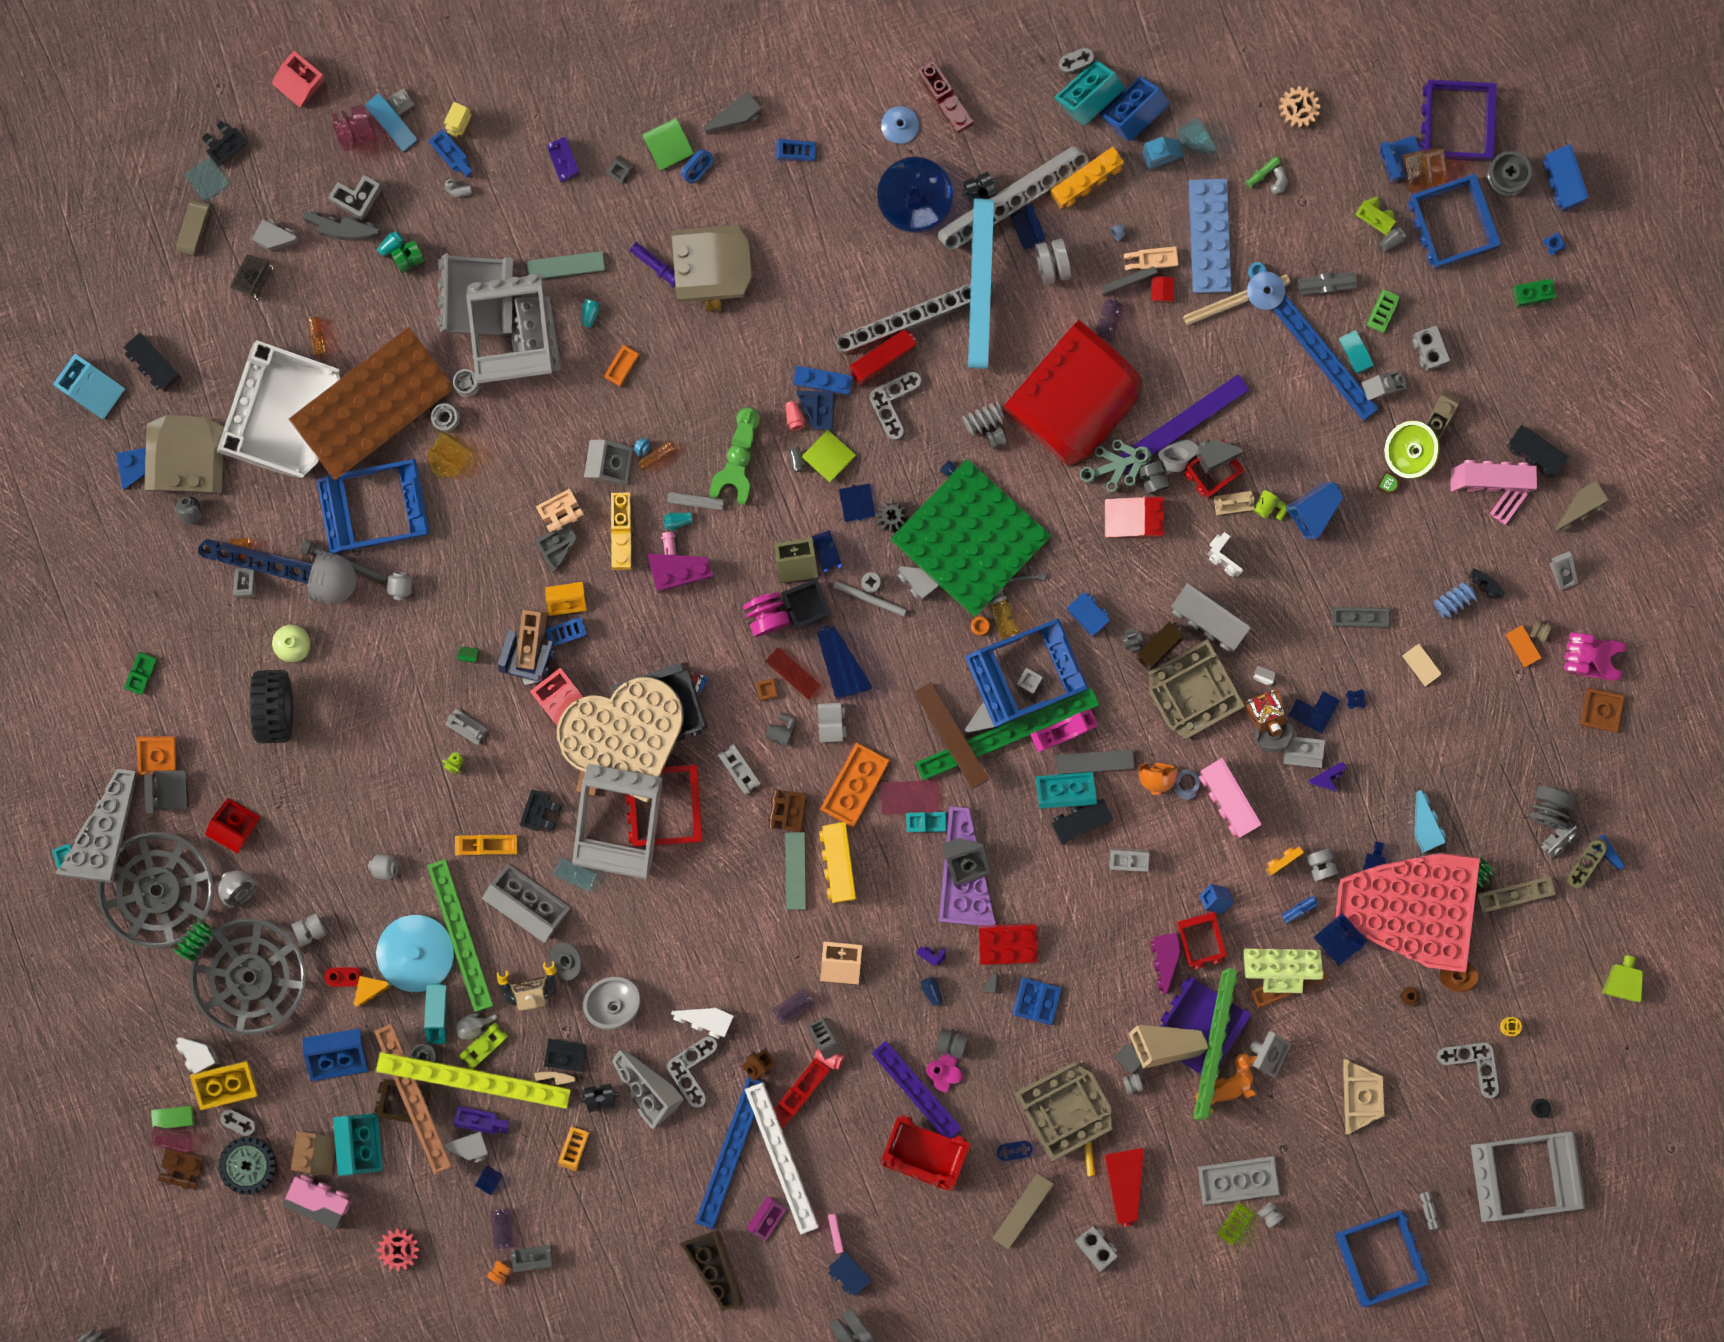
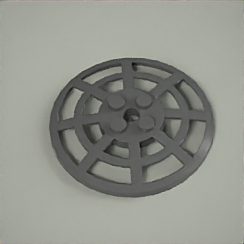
[97,832,214,948]
[190,919,307,1035]

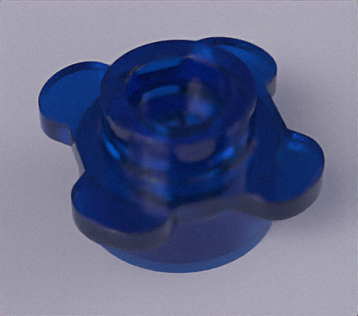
[1346,689,1366,709]

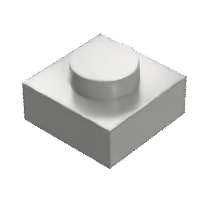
[1017,668,1043,694]

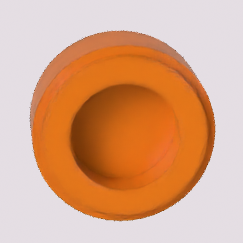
[971,616,990,636]

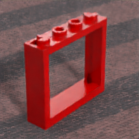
[626,765,703,847]

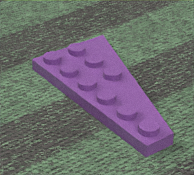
[939,806,996,926]

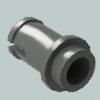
[788,447,805,472]

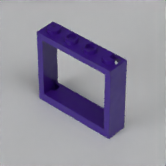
[1420,80,1497,162]

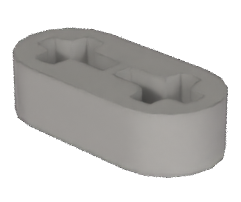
[1059,48,1094,74]
[220,1110,256,1136]

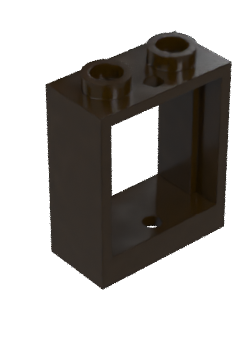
[1135,621,1183,671]
[374,1079,431,1123]

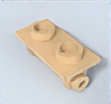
[1214,491,1254,515]

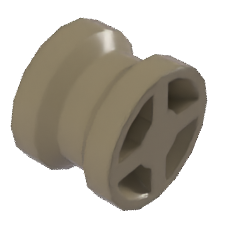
[1530,619,1552,642]

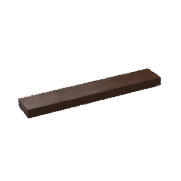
[914,682,989,790]

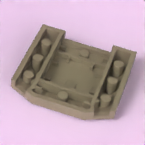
[672,225,752,303]
[144,415,224,494]
[1149,639,1245,739]
[1015,1062,1112,1162]

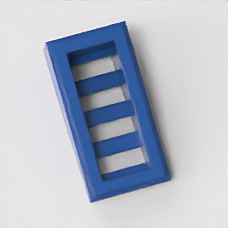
[775,139,816,161]
[545,617,587,647]
[1589,835,1625,870]

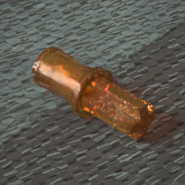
[307,316,325,355]
[638,440,674,470]

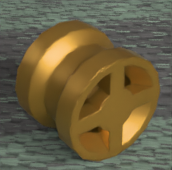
[705,299,721,313]

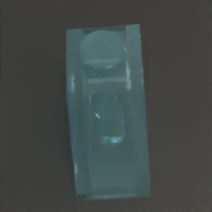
[1176,117,1217,155]

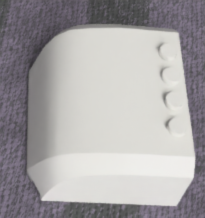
[217,340,340,478]

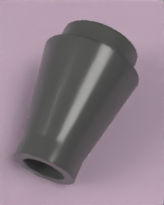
[1378,225,1408,252]

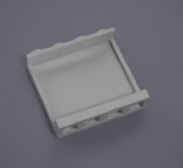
[437,253,513,336]

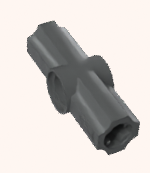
[1298,272,1357,296]

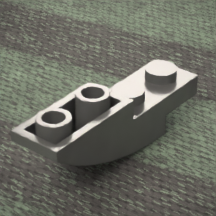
[302,210,381,241]

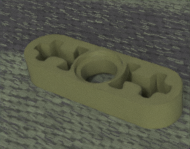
[1568,838,1607,888]

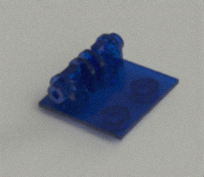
[1313,913,1368,966]

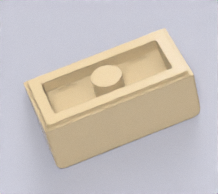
[1402,644,1442,686]

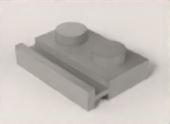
[1283,737,1325,768]

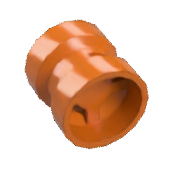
[487,1260,513,1286]

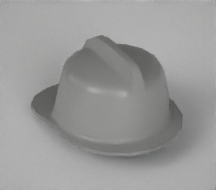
[1158,440,1198,474]

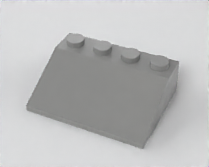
[1170,583,1251,652]

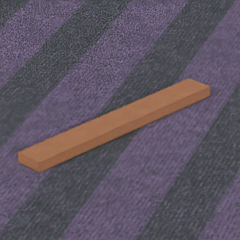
[374,1024,453,1175]

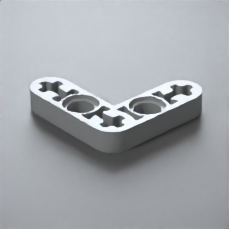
[870,372,921,441]
[667,1037,717,1108]
[1436,1043,1499,1098]

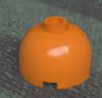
[1139,763,1178,795]

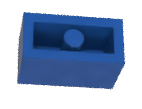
[1066,592,1110,637]

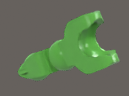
[709,407,760,506]

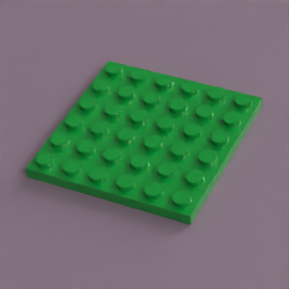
[890,459,1051,618]

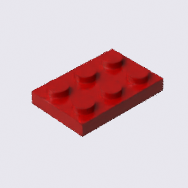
[978,923,1038,965]

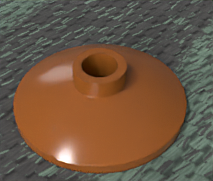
[1439,962,1478,992]

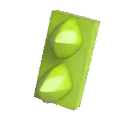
[1355,197,1396,235]

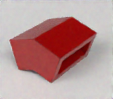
[1151,277,1174,303]

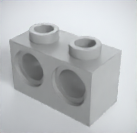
[1412,325,1450,371]
[1074,1226,1118,1271]

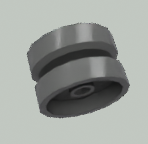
[1486,151,1532,197]
[829,1307,875,1342]

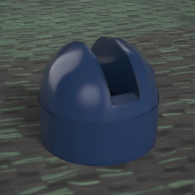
[939,460,956,476]

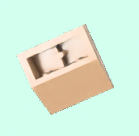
[820,942,862,984]

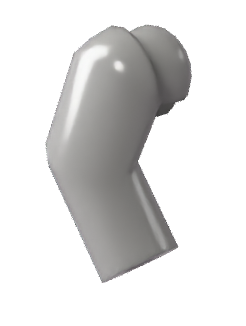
[1271,166,1288,195]

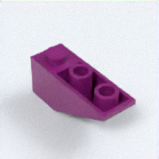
[1150,933,1180,994]

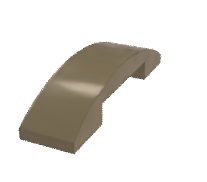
[1477,876,1555,913]

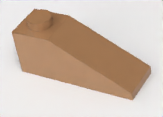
[516,609,548,670]

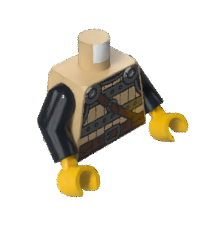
[497,961,557,1011]

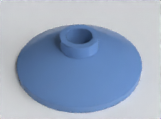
[881,106,919,144]
[1247,272,1285,310]

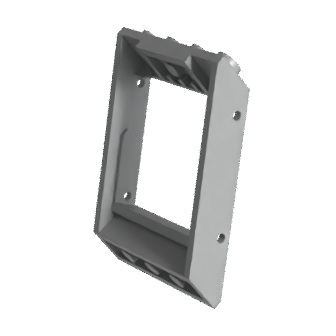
[466,274,553,383]
[572,764,663,879]
[1470,1131,1586,1222]

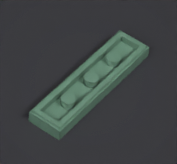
[527,251,605,279]
[785,832,806,910]

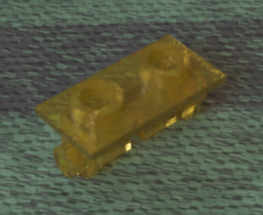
[990,599,1019,640]

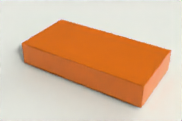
[604,345,640,387]
[1505,625,1541,668]

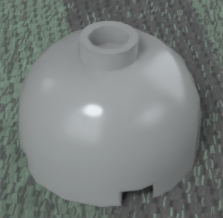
[218,870,257,908]

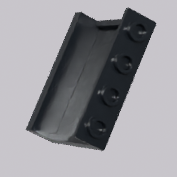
[612,662,708,742]

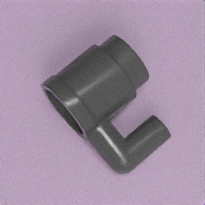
[765,712,796,747]

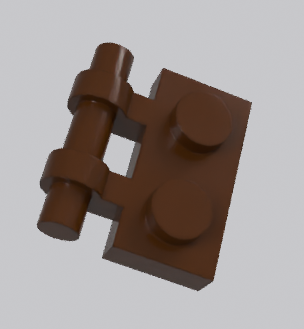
[767,789,806,832]
[158,1148,204,1190]

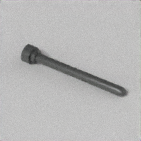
[300,538,388,583]

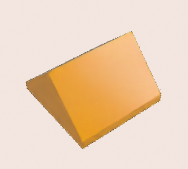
[354,976,392,1007]

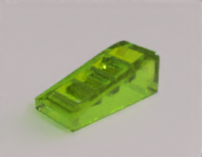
[1216,1203,1254,1246]

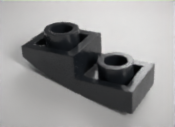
[1468,568,1505,600]

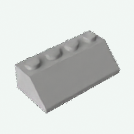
[482,864,570,943]

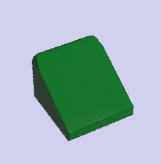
[457,647,479,663]

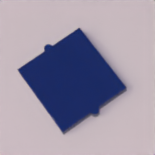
[839,483,875,522]

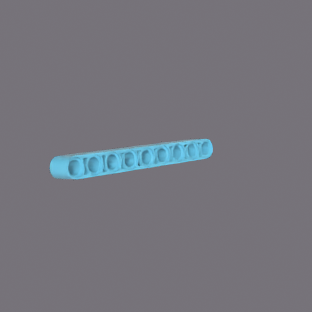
[968,199,994,369]

